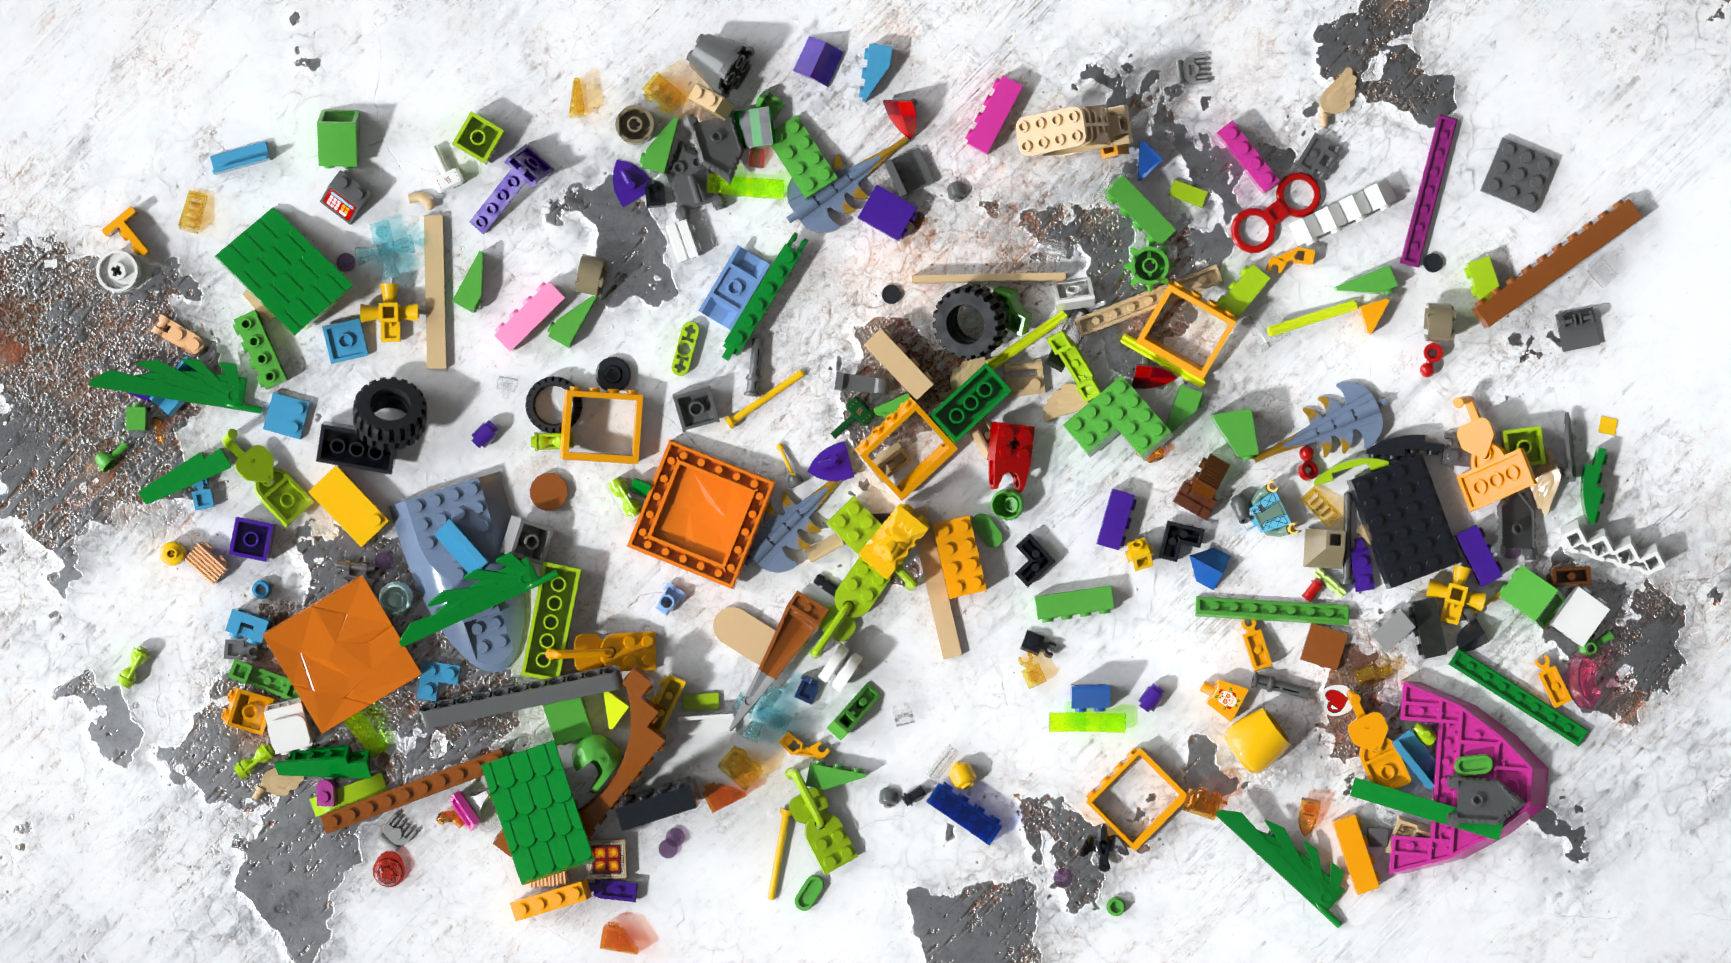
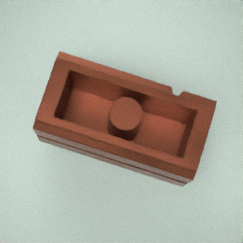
[1172,480,1218,520]

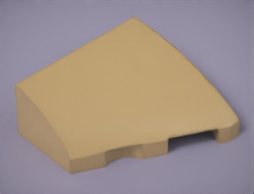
[1385,815,1431,853]

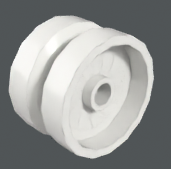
[96,250,142,293]
[818,643,863,692]

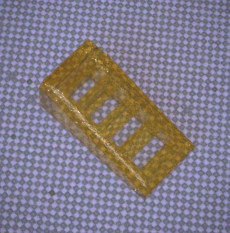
[569,77,585,119]
[178,190,208,234]
[1300,486,1341,528]

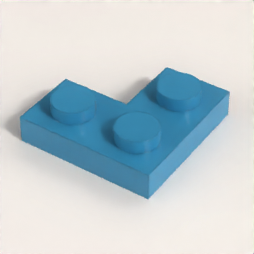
[417,660,461,701]

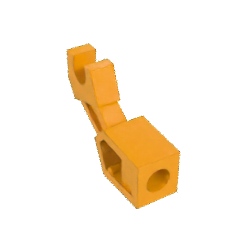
[1266,247,1315,273]
[779,731,830,760]

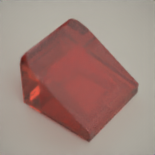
[748,147,765,169]

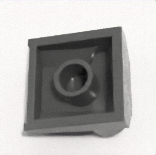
[672,384,720,432]

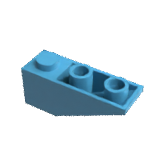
[859,44,892,103]

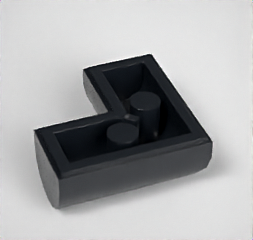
[1158,520,1205,562]
[1015,533,1056,587]

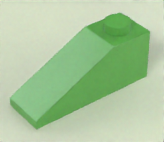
[640,117,679,174]
[452,251,484,313]
[1334,265,1398,296]
[547,296,597,348]
[1166,385,1204,433]
[827,682,882,741]

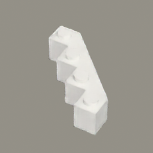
[1289,179,1397,246]
[1561,519,1666,575]

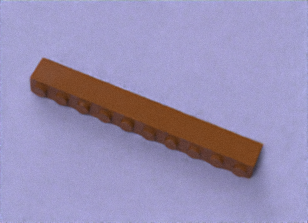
[1472,199,1642,328]
[320,748,506,834]

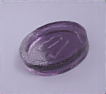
[336,253,356,272]
[1505,548,1521,559]
[374,552,394,571]
[665,828,685,847]
[659,839,678,858]
[1053,868,1073,887]

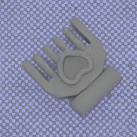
[1175,54,1208,85]
[378,813,417,852]

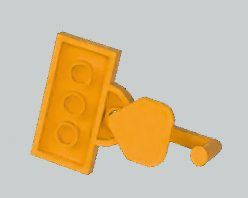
[1453,395,1537,512]

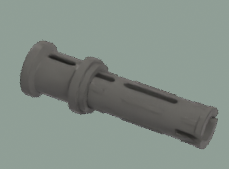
[744,338,764,397]
[1251,671,1310,699]

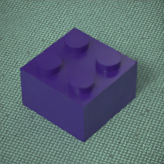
[228,517,277,562]

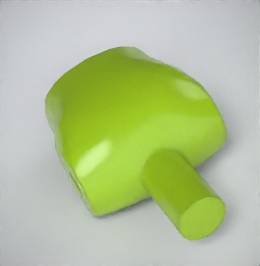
[1412,722,1438,746]

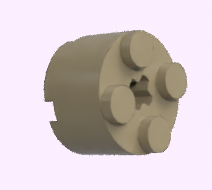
[615,105,655,145]
[574,254,609,296]
[1424,303,1456,342]

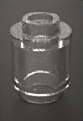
[1038,238,1068,261]

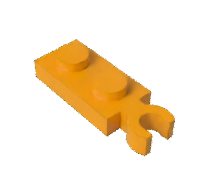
[1241,620,1273,672]
[1534,655,1572,708]

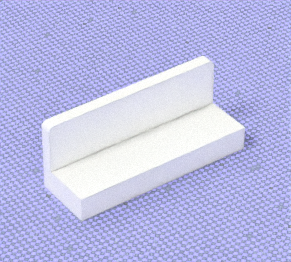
[677,713,736,736]

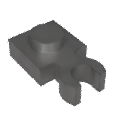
[223,639,258,660]

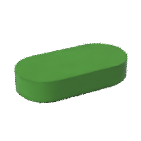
[972,513,1003,548]
[1454,754,1493,776]
[795,875,824,911]

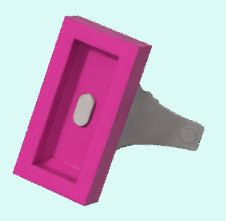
[449,790,491,832]

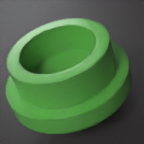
[1106,897,1126,916]

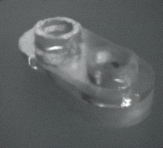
[1057,317,1083,351]
[479,799,500,832]

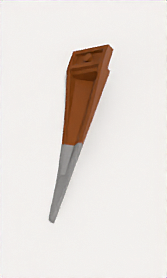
[729,590,830,731]

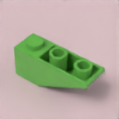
[806,760,867,790]

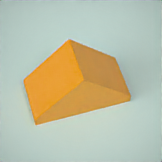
[1358,298,1390,335]

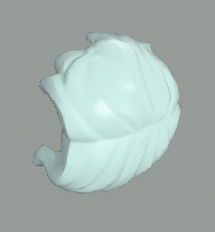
[379,581,414,617]

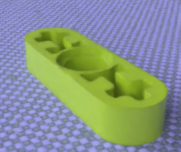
[672,322,699,376]

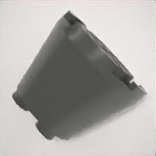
[686,34,755,98]

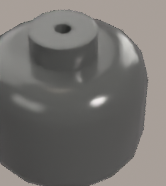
[947,181,967,202]
[879,788,898,808]

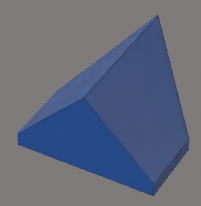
[1138,141,1164,181]
[1190,548,1231,590]

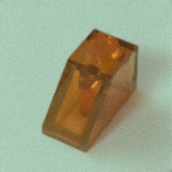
[702,782,747,813]
[600,921,639,955]

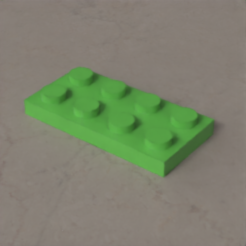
[771,115,838,200]

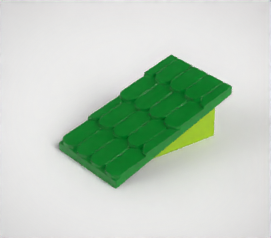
[215,207,353,336]
[481,740,595,885]

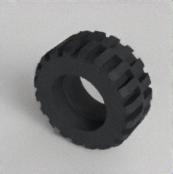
[932,284,1010,360]
[353,377,427,451]

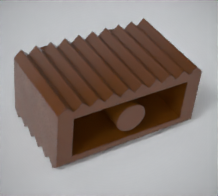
[1191,453,1230,500]
[1549,565,1592,587]

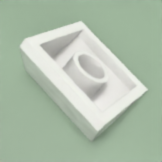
[1052,277,1095,312]

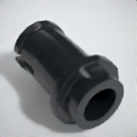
[901,784,927,807]

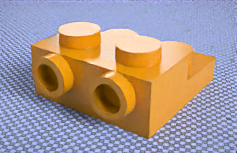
[221,687,274,735]

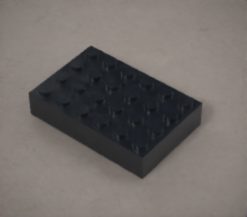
[1347,454,1462,589]
[615,776,702,831]

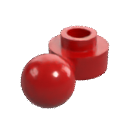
[1420,343,1443,378]
[1298,446,1318,481]

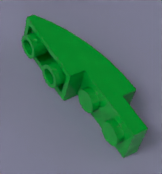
[1580,447,1608,526]

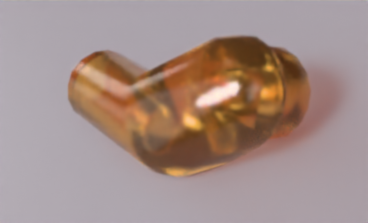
[436,810,465,829]

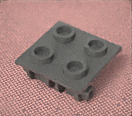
[1555,307,1600,352]

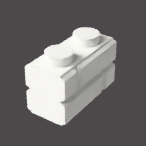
[665,219,703,263]

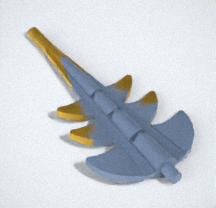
[786,136,909,233]
[1254,382,1388,463]
[745,481,840,573]

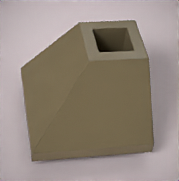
[1303,528,1346,569]

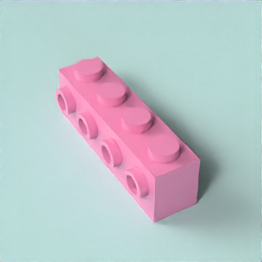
[494,282,566,352]

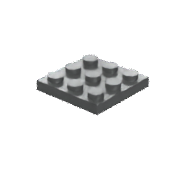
[1480,137,1556,213]

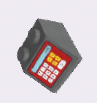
[320,170,373,225]

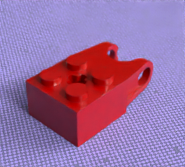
[987,422,1035,492]

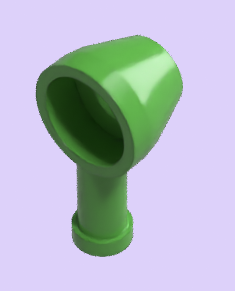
[95,441,129,473]
[1579,631,1615,658]

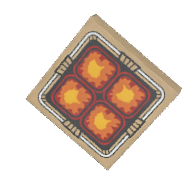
[588,839,627,879]

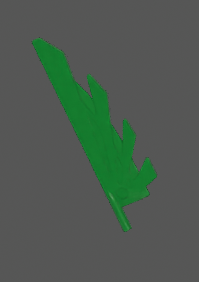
[89,359,262,414]
[399,552,559,647]
[1215,810,1345,928]

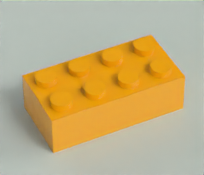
[932,515,987,599]

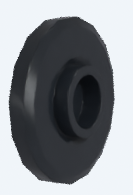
[596,357,631,391]

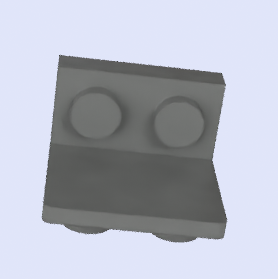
[884,148,934,198]

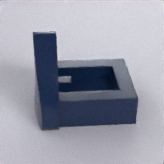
[794,675,823,705]

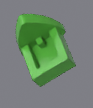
[755,89,786,119]

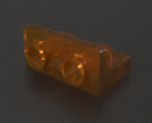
[1182,787,1228,820]

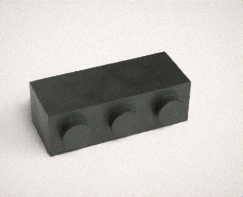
[1408,597,1447,659]

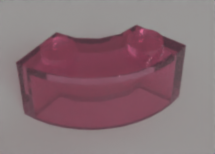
[1566,655,1602,709]

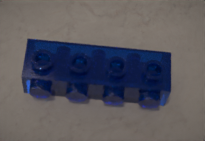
[926,781,1003,846]

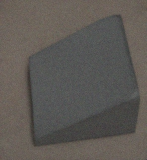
[1367,827,1388,847]

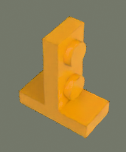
[101,206,151,257]

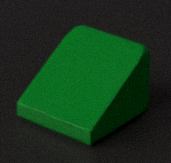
[630,478,651,498]

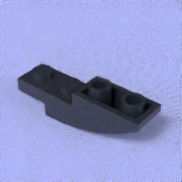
[1364,435,1444,460]

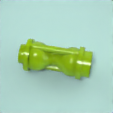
[531,432,574,451]
[608,476,642,518]
[117,646,150,689]
[233,743,275,780]

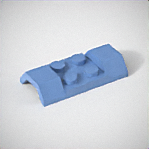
[698,245,771,330]

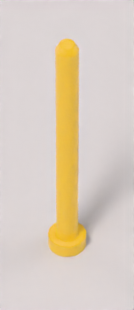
[724,370,805,429]
[768,808,792,900]

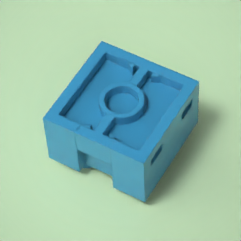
[225,608,274,645]

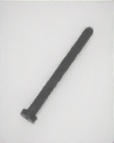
[1340,492,1354,584]

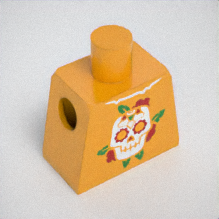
[1199,679,1248,722]

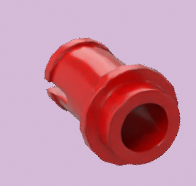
[1301,578,1325,603]

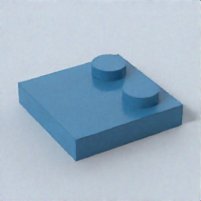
[322,318,369,364]
[263,392,311,440]

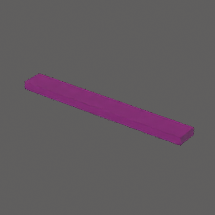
[1400,114,1458,268]

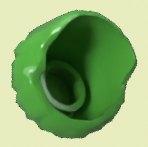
[991,488,1025,521]

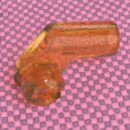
[1135,447,1165,463]

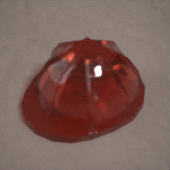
[373,851,405,887]

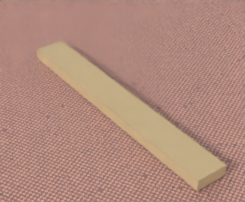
[424,215,447,369]
[1074,264,1224,337]
[912,272,1066,284]
[913,506,962,660]

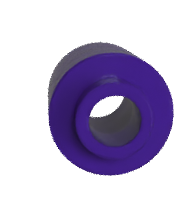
[471,420,500,448]
[1138,683,1165,712]

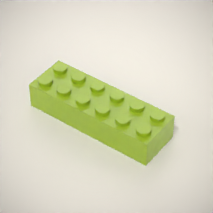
[521,561,582,679]

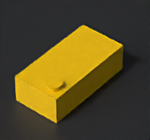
[308,465,391,547]

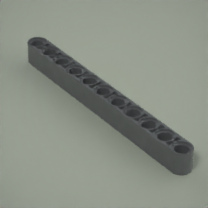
[419,665,624,728]

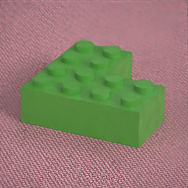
[1063,375,1173,461]

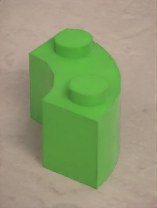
[993,286,1032,336]

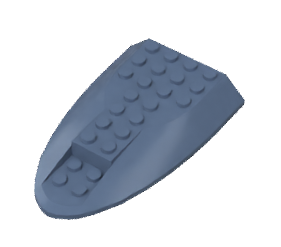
[389,472,526,672]

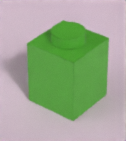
[126,403,149,431]

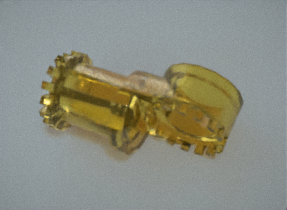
[1353,663,1394,686]

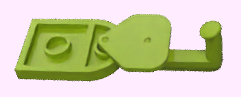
[222,429,314,527]
[826,496,918,591]
[810,557,891,659]
[785,768,858,875]

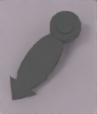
[1560,412,1576,482]

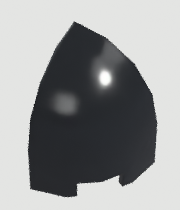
[1457,619,1490,651]

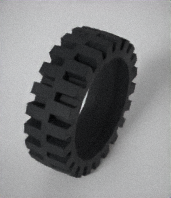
[525,376,583,433]

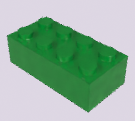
[929,363,1012,445]

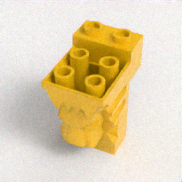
[857,503,930,580]

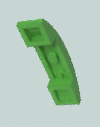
[228,659,300,700]

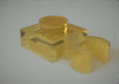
[1018,653,1047,689]

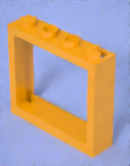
[1136,280,1238,380]
[560,386,643,464]
[854,397,958,501]
[1086,747,1189,851]

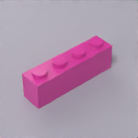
[965,75,1023,155]
[1216,120,1280,194]

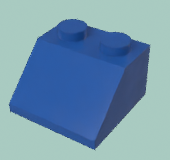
[1070,684,1111,712]

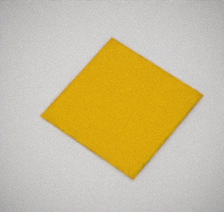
[1598,416,1618,436]

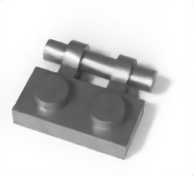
[1295,132,1343,182]
[1441,431,1472,467]
[333,559,376,592]

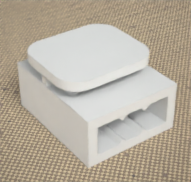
[1549,586,1610,647]
[264,698,314,755]

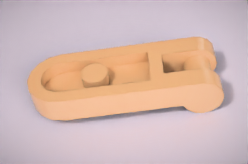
[151,314,204,354]

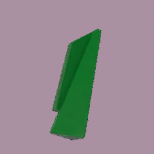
[138,448,231,504]
[275,745,371,779]

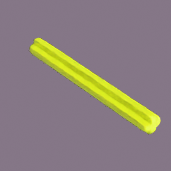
[1267,300,1358,337]
[986,310,1068,370]
[1120,334,1206,388]

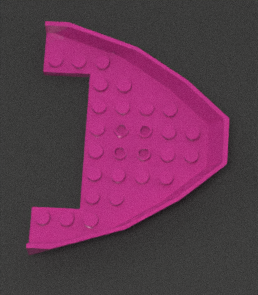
[1387,681,1549,874]

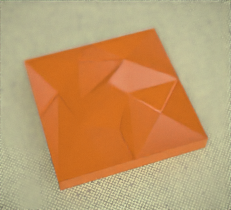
[627,440,777,590]
[262,575,421,734]

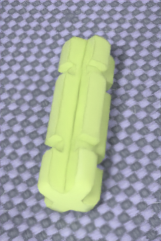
[1313,568,1347,598]

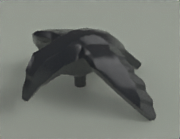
[1080,823,1130,872]

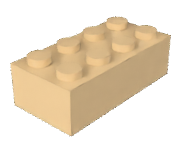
[864,328,934,401]

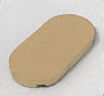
[713,607,776,665]

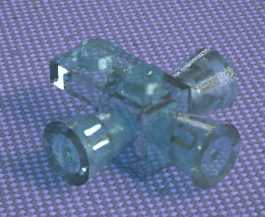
[355,220,415,280]
[732,685,792,743]

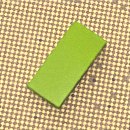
[1168,179,1208,208]
[683,692,720,711]

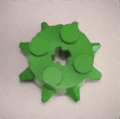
[1123,240,1176,292]

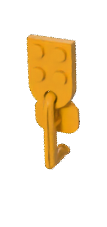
[545,631,656,672]
[1346,689,1412,789]

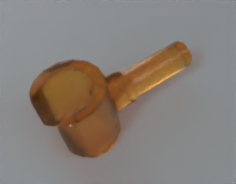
[150,417,163,445]

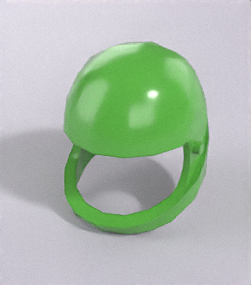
[572,734,623,793]

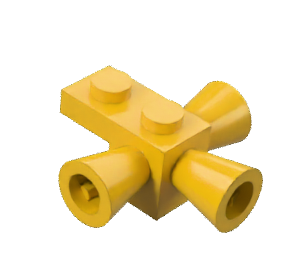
[360,284,420,342]
[1425,565,1487,625]

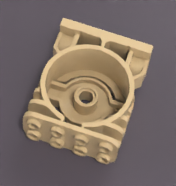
[1016,105,1133,156]

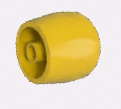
[1224,708,1292,773]

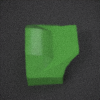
[873,393,910,419]

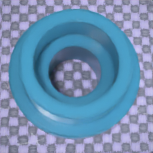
[252,580,272,599]

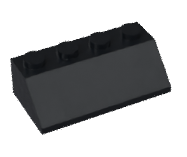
[316,421,398,475]

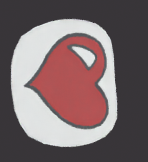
[1322,685,1352,716]

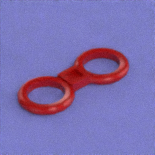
[1231,172,1321,253]

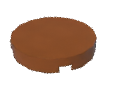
[530,473,568,511]

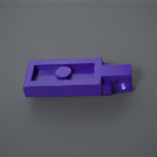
[1351,538,1375,592]
[588,879,638,902]

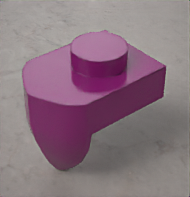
[316,779,339,807]

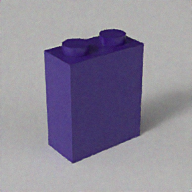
[858,185,918,242]

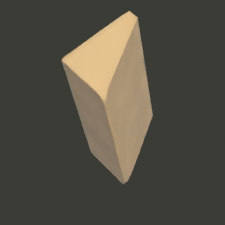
[969,416,991,459]
[868,442,912,483]
[805,533,844,562]

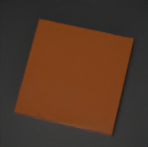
[1300,623,1348,671]

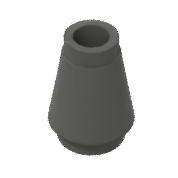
[1230,494,1250,524]

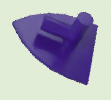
[613,160,651,207]
[807,441,854,482]

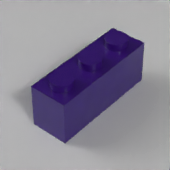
[1096,489,1137,550]
[1454,525,1503,587]

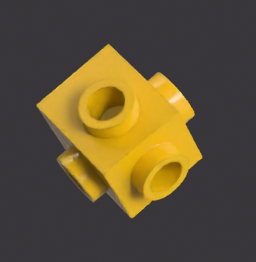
[1125,537,1154,572]

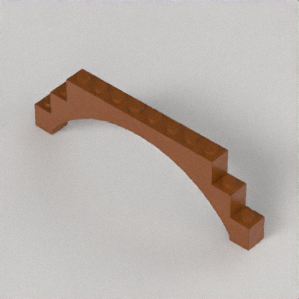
[493,664,667,857]

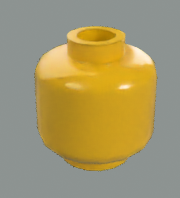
[160,541,187,566]
[948,761,977,791]

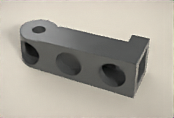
[834,372,890,394]

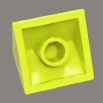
[603,691,630,729]

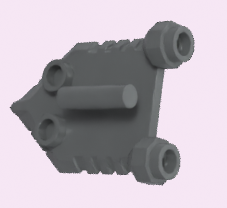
[683,109,744,184]
[666,141,727,221]
[1491,490,1538,560]
[1446,774,1527,827]

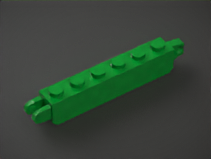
[722,232,808,361]

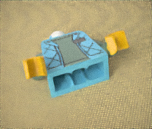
[1244,478,1302,537]

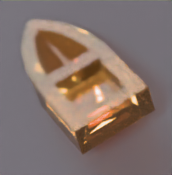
[1298,797,1321,836]

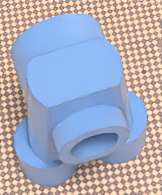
[655,582,687,616]

